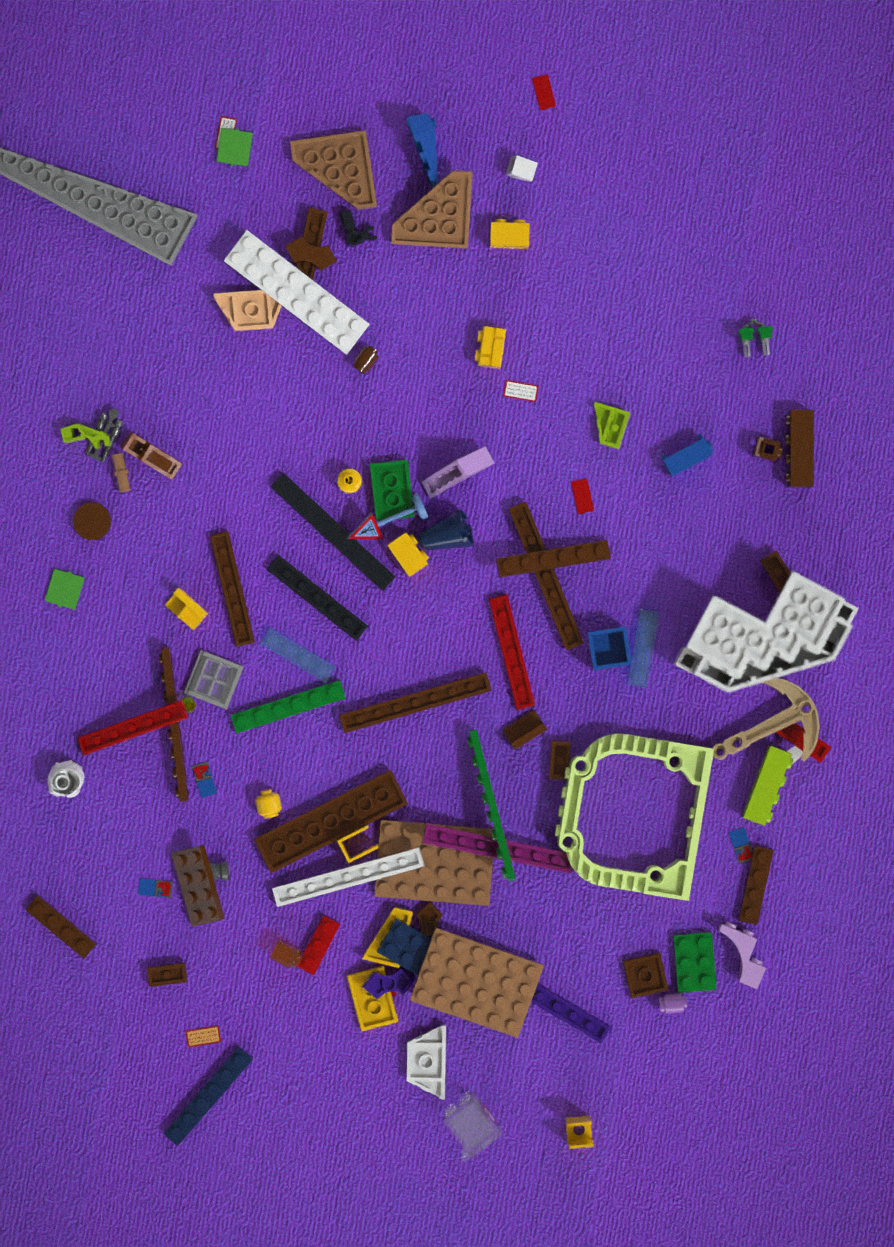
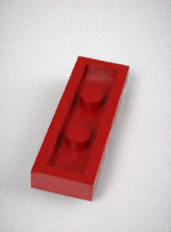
[775,723,831,763]
[297,915,341,975]

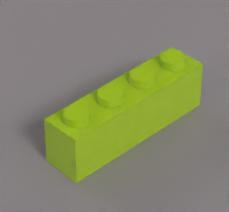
[741,745,793,826]

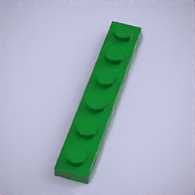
[231,680,346,733]

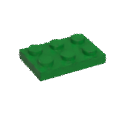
[370,460,414,521]
[673,932,717,993]

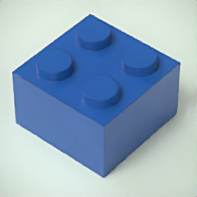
[587,627,632,670]

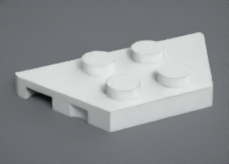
[407,1024,446,1100]

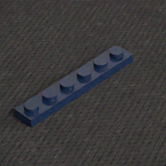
[163,1046,254,1146]

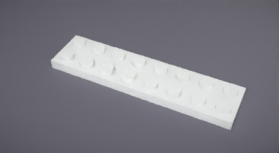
[224,230,370,355]

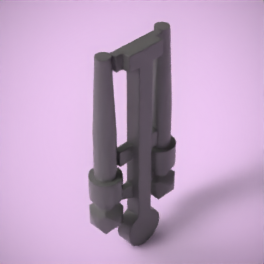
[85,409,123,463]

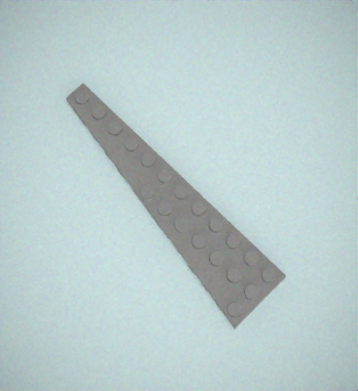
[0,148,198,266]

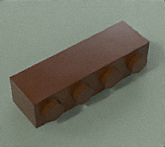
[785,410,814,488]

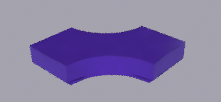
[362,968,415,999]

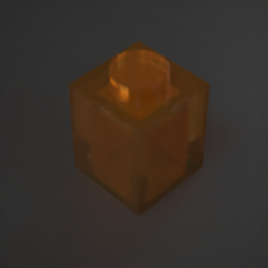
[270,940,302,968]

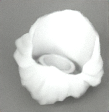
[47,760,85,798]

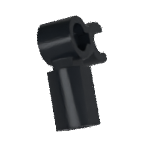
[339,210,377,247]

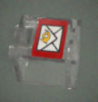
[443,1091,502,1162]

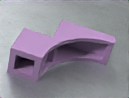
[717,921,766,989]

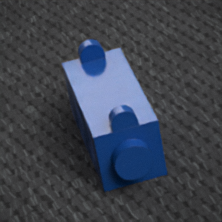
[660,433,714,478]

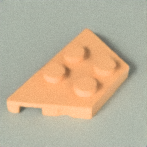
[213,290,282,331]

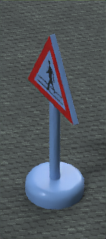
[347,493,429,539]

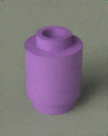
[659,993,687,1014]

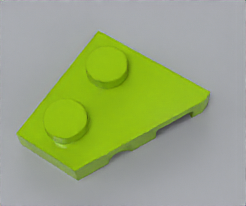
[594,402,631,450]

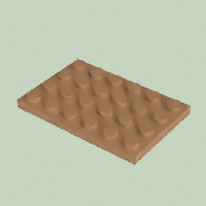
[375,820,493,906]
[409,927,544,1038]

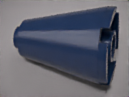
[418,509,474,550]

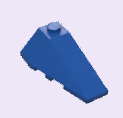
[406,113,438,188]

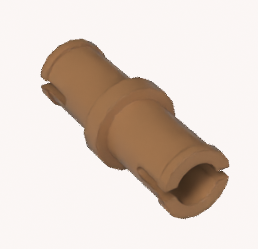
[111,453,131,493]

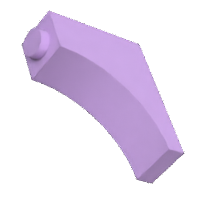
[422,446,494,499]

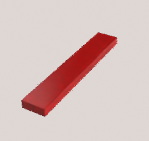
[489,594,535,710]
[77,700,189,756]

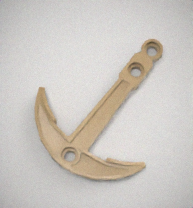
[713,678,820,762]

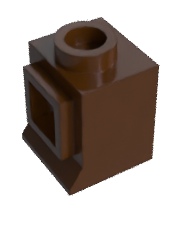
[752,437,783,462]

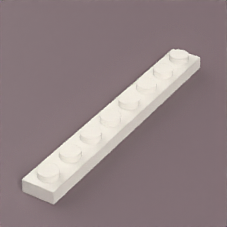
[272,847,425,907]

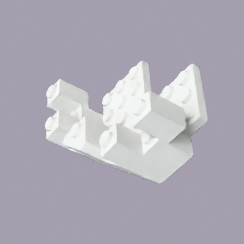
[673,572,859,692]

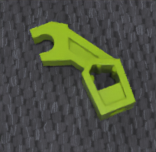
[61,423,111,449]

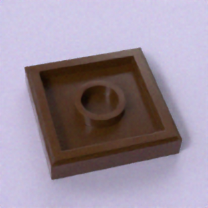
[622,952,669,999]

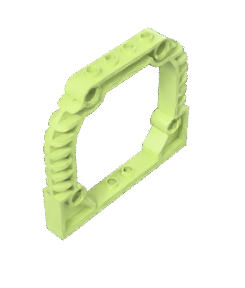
[555,734,714,901]

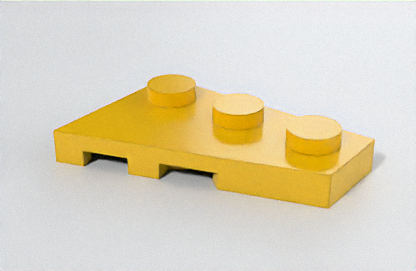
[362,907,413,968]

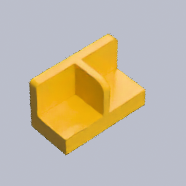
[166,588,209,630]

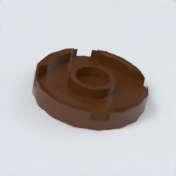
[73,502,112,541]

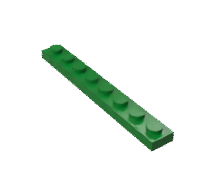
[467,730,516,882]

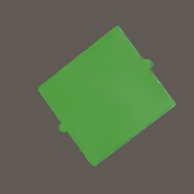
[217,128,253,167]
[45,569,85,610]

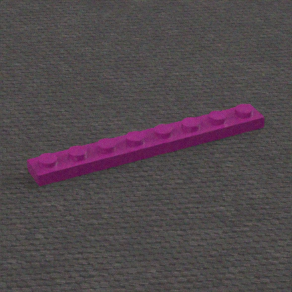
[422,824,573,874]

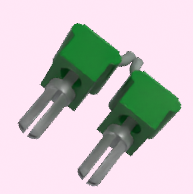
[737,319,773,358]

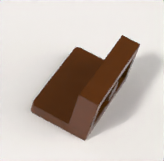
[503,710,548,750]

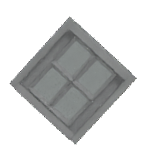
[184,650,244,709]

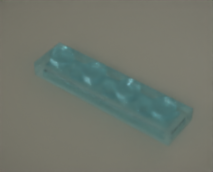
[627,609,659,688]
[260,628,336,683]

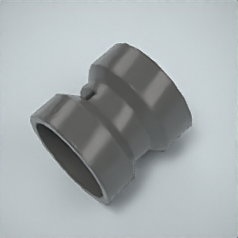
[209,861,229,881]

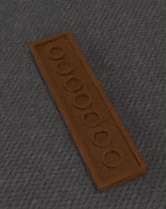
[254,770,408,874]

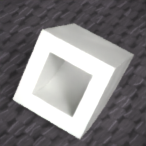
[506,155,538,181]

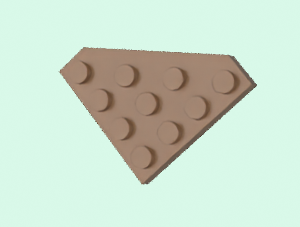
[290,130,377,210]
[391,170,473,249]

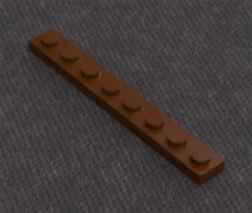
[508,502,584,651]
[159,648,189,802]
[339,672,492,733]

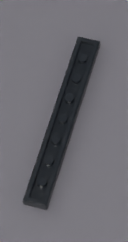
[270,473,395,591]

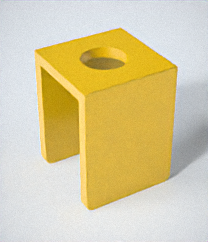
[337,825,379,863]
[565,1116,594,1149]

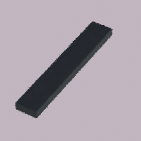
[266,555,368,641]

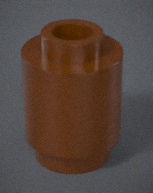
[352,345,379,375]

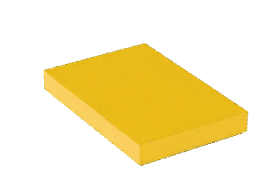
[347,966,398,1032]

